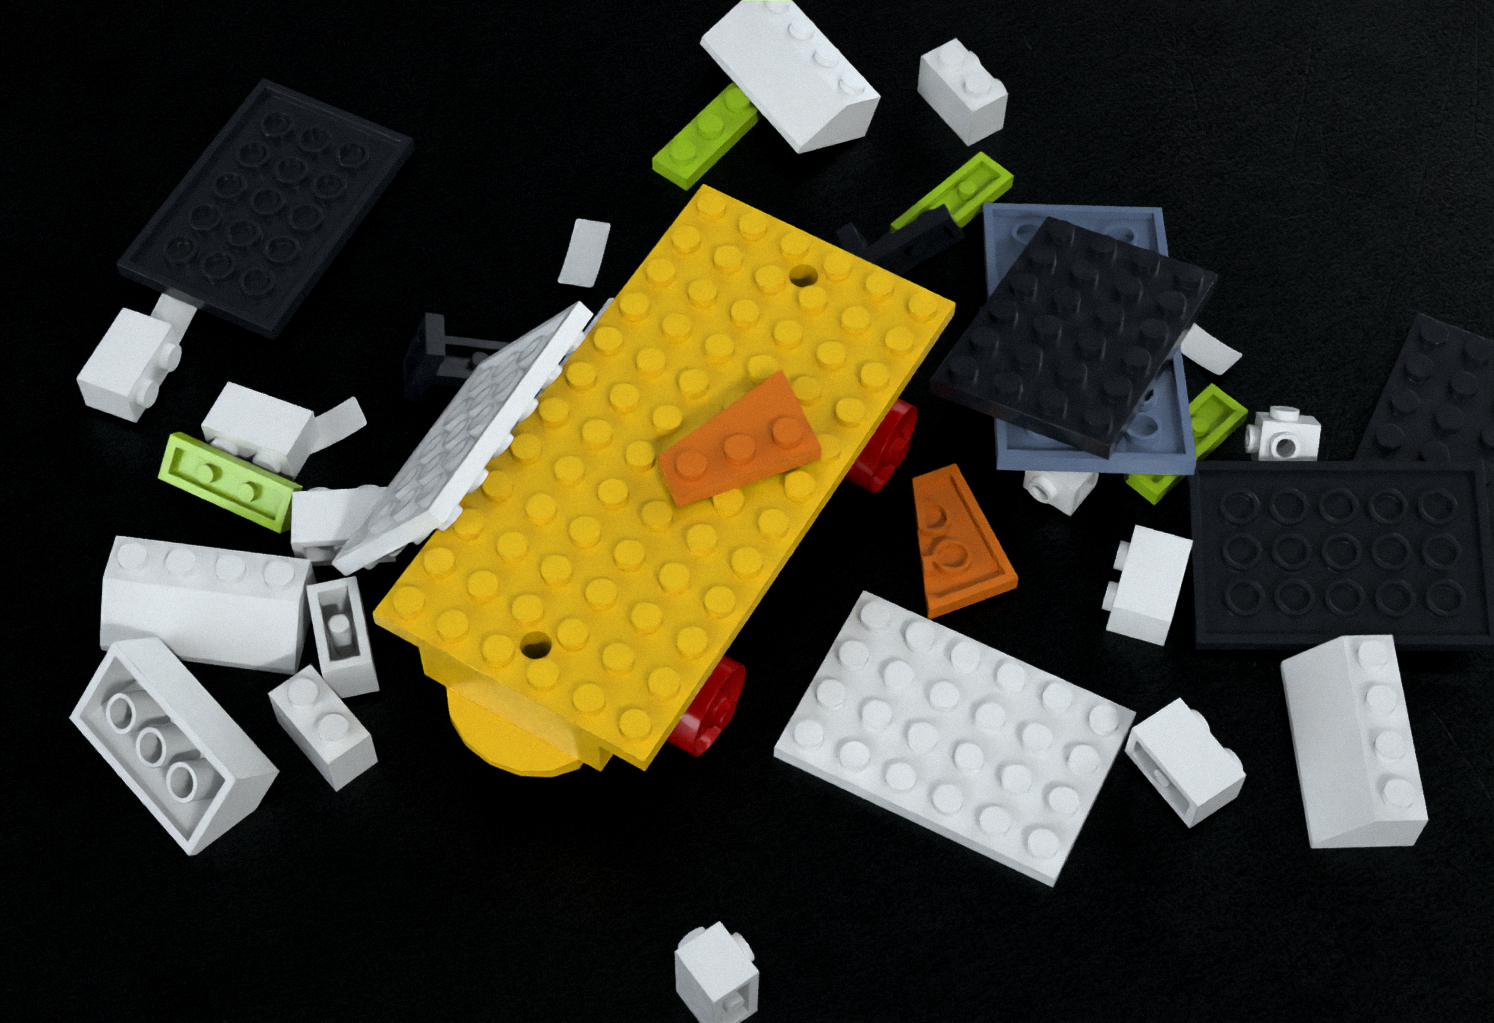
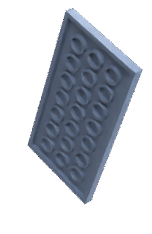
[982,203,1197,475]

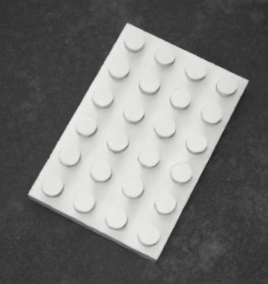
[331,301,593,576]
[774,590,1136,887]

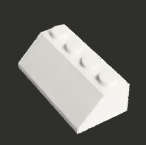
[700,0,881,154]
[100,535,317,675]
[1280,635,1428,848]
[69,636,279,856]

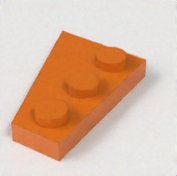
[658,369,822,508]
[911,463,1018,620]

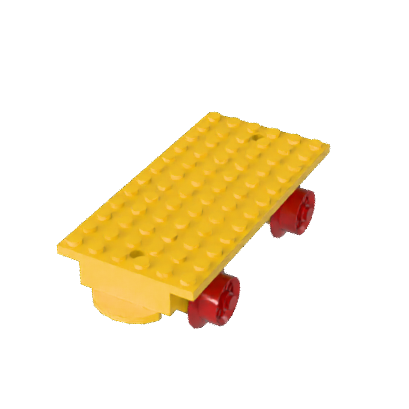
[372,184,956,777]

